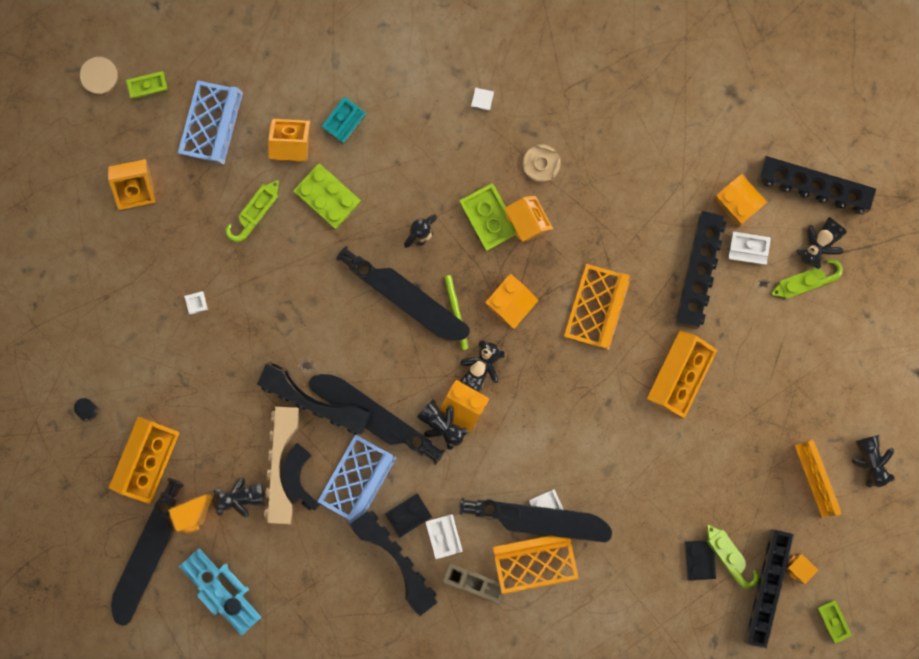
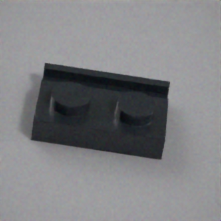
[385,493,432,538]
[685,540,716,581]

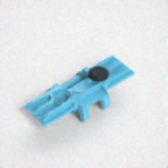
[179,548,262,636]

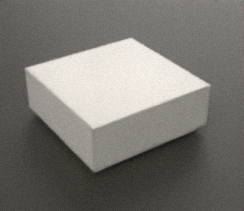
[471,88,494,111]
[184,291,208,315]

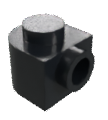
[74,398,100,422]

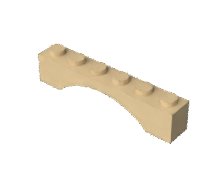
[264,407,300,524]

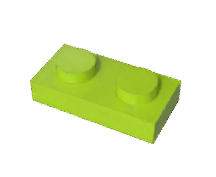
[126,71,168,99]
[817,600,852,644]

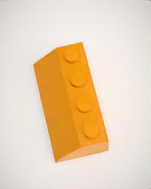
[647,330,717,419]
[109,416,180,504]

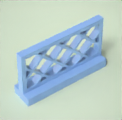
[178,80,243,165]
[317,435,397,520]

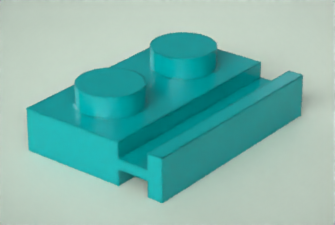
[321,96,367,144]

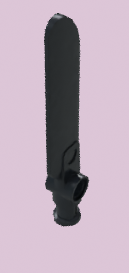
[336,246,470,341]
[309,374,445,465]
[111,477,184,626]
[459,498,612,543]

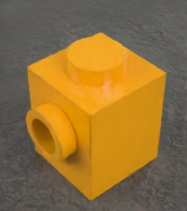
[786,553,818,584]

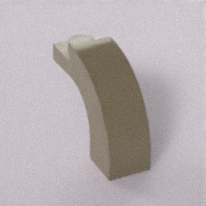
[443,563,508,604]

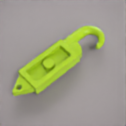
[226,180,279,242]
[771,259,843,299]
[706,525,759,589]

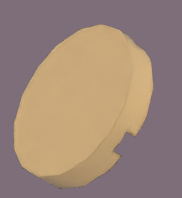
[80,57,118,95]
[523,144,561,183]

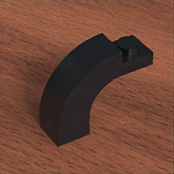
[282,443,321,511]

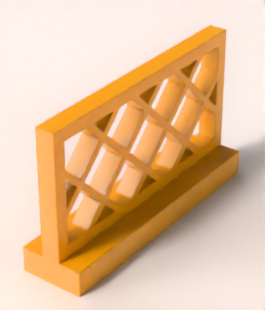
[564,264,631,351]
[794,439,842,518]
[493,536,579,595]

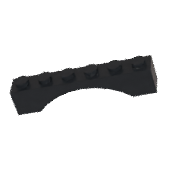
[257,361,373,435]
[347,508,438,617]

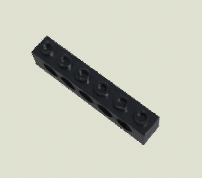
[757,156,876,214]
[675,211,726,329]
[744,529,794,649]

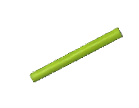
[444,275,469,351]

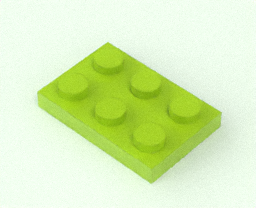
[293,163,361,230]
[459,183,516,252]

